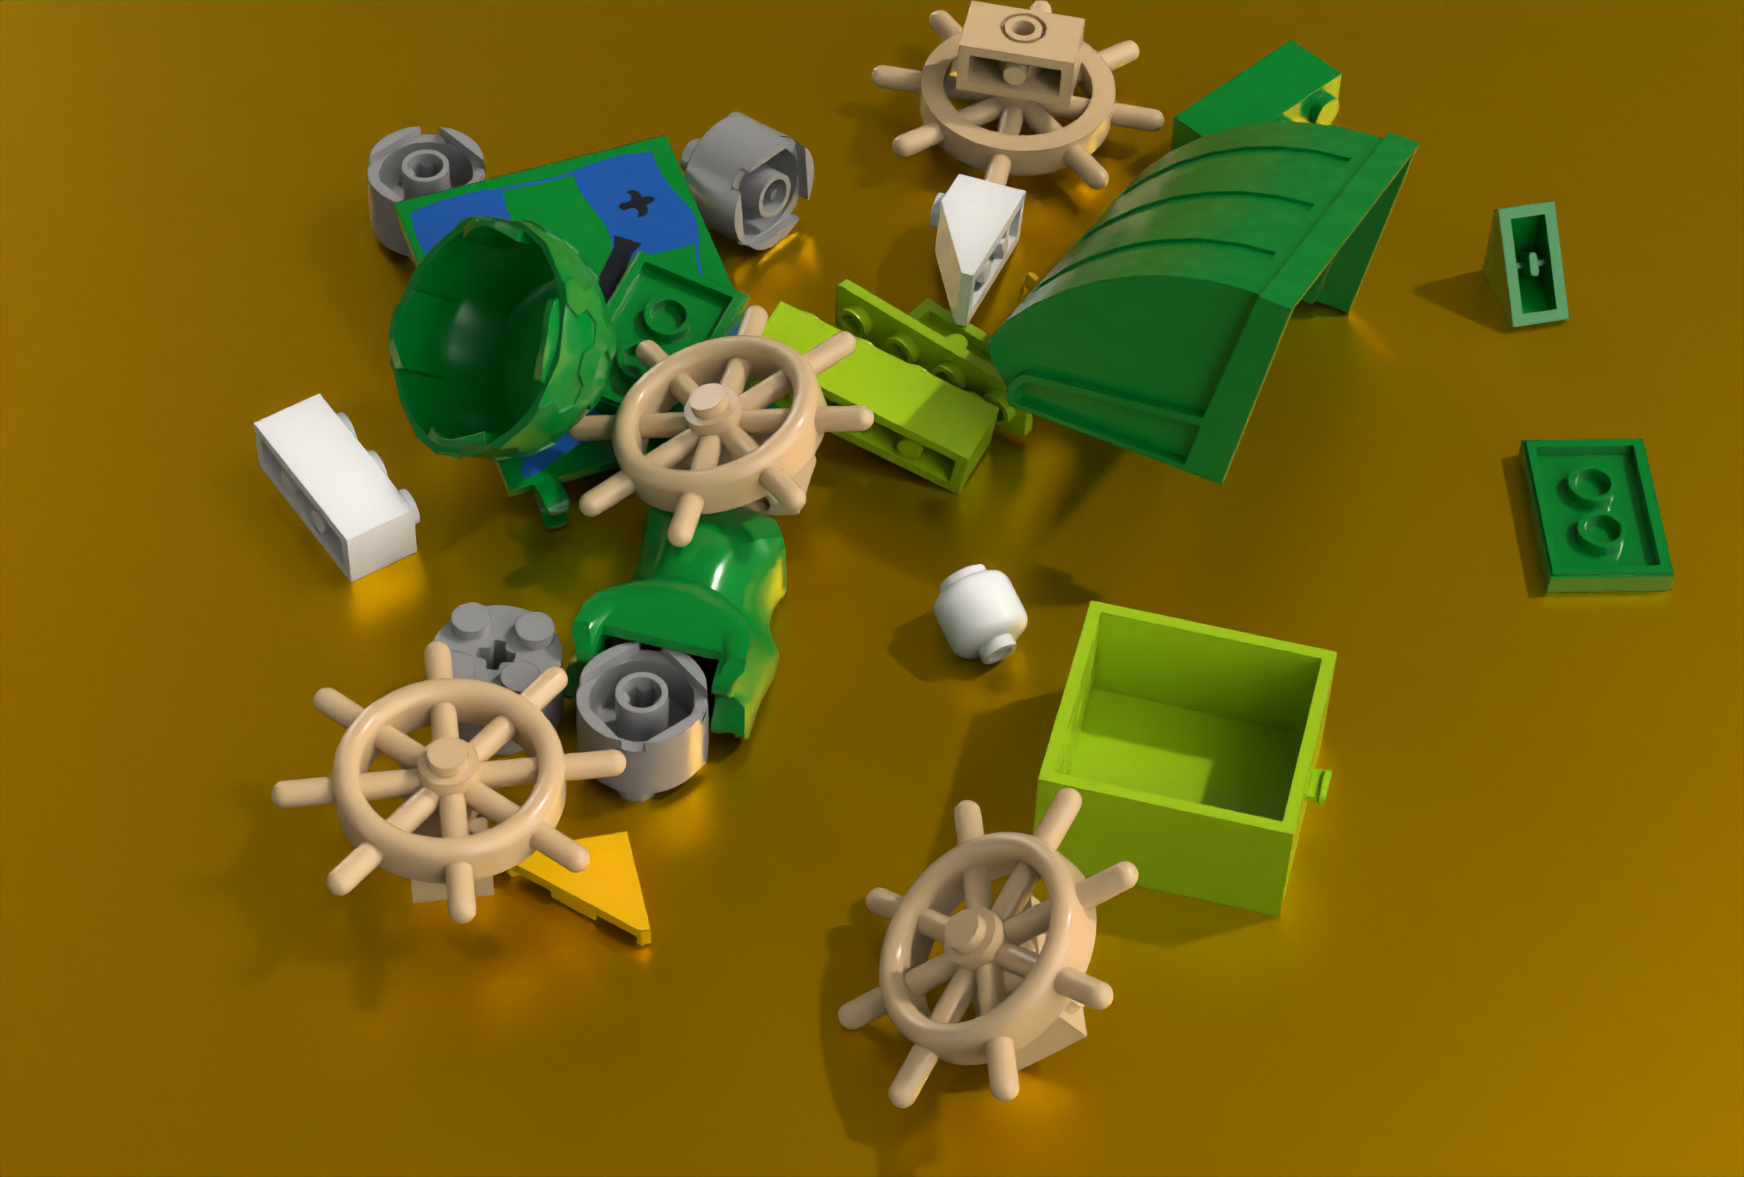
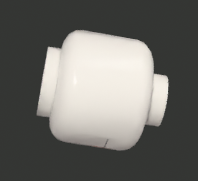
[933,564,1028,664]

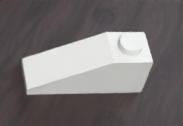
[930,174,1026,327]

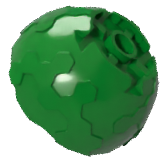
[388,216,616,460]

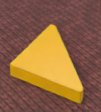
[506,831,651,945]

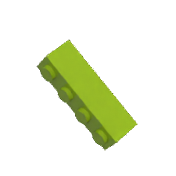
[744,301,1000,495]

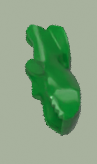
[562,507,787,739]

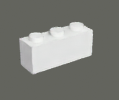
[254,393,420,582]

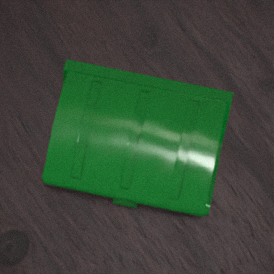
[989,122,1420,484]

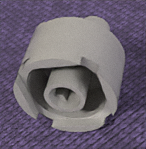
[680,112,814,250]
[366,126,486,263]
[433,602,564,756]
[575,642,709,802]

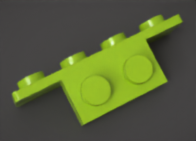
[835,279,1033,438]

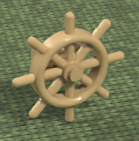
[871,0,1164,190]
[568,305,874,547]
[271,641,626,923]
[838,788,1139,1108]

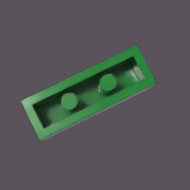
[1170,40,1342,151]

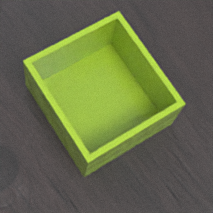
[1033,600,1337,917]

